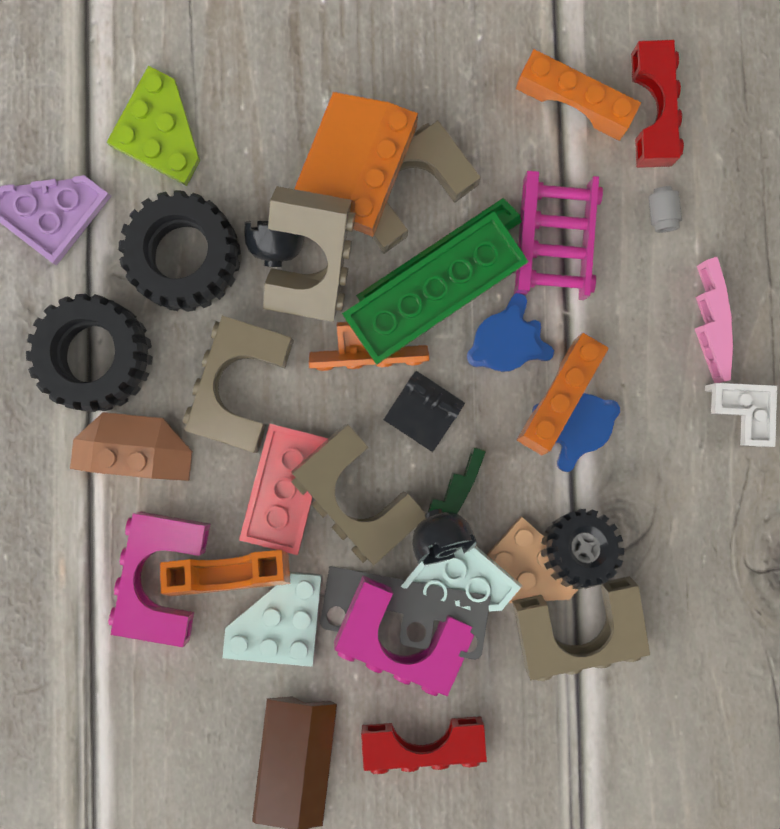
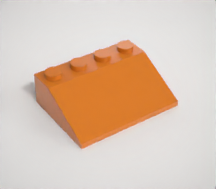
[294,92,418,237]

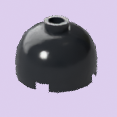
[244,221,305,267]
[412,509,477,565]

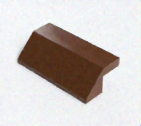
[252,696,337,829]

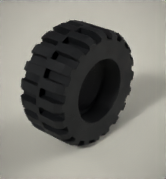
[118,190,241,312]
[26,294,153,412]

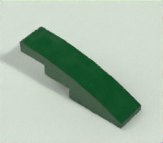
[427,448,486,514]

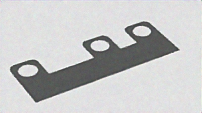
[320,566,491,660]

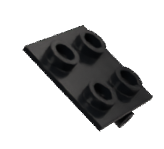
[383,371,465,452]

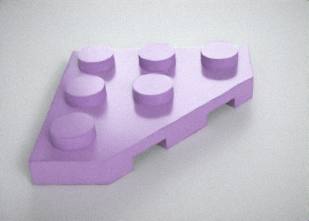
[0,175,111,266]

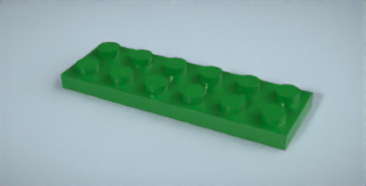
[342,211,529,365]

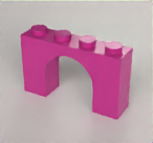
[108,512,210,647]
[334,576,474,697]

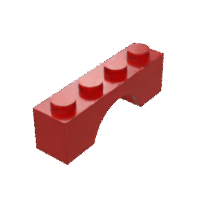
[631,40,684,168]
[361,716,487,774]

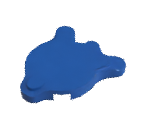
[467,293,554,372]
[532,393,620,472]

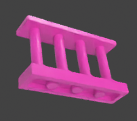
[514,171,603,300]

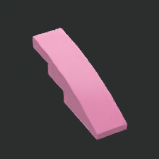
[695,257,733,383]

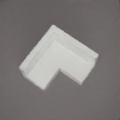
[705,383,777,447]

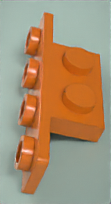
[309,322,429,371]

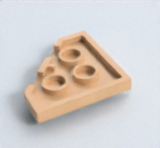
[486,516,578,603]

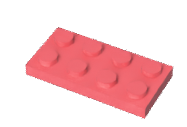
[239,423,328,555]

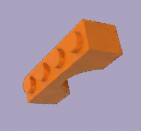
[516,49,641,141]
[516,333,609,455]
[160,549,291,596]

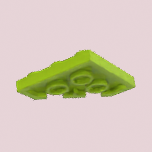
[106,66,200,186]

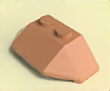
[70,412,193,481]

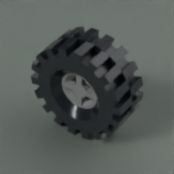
[541,509,624,590]

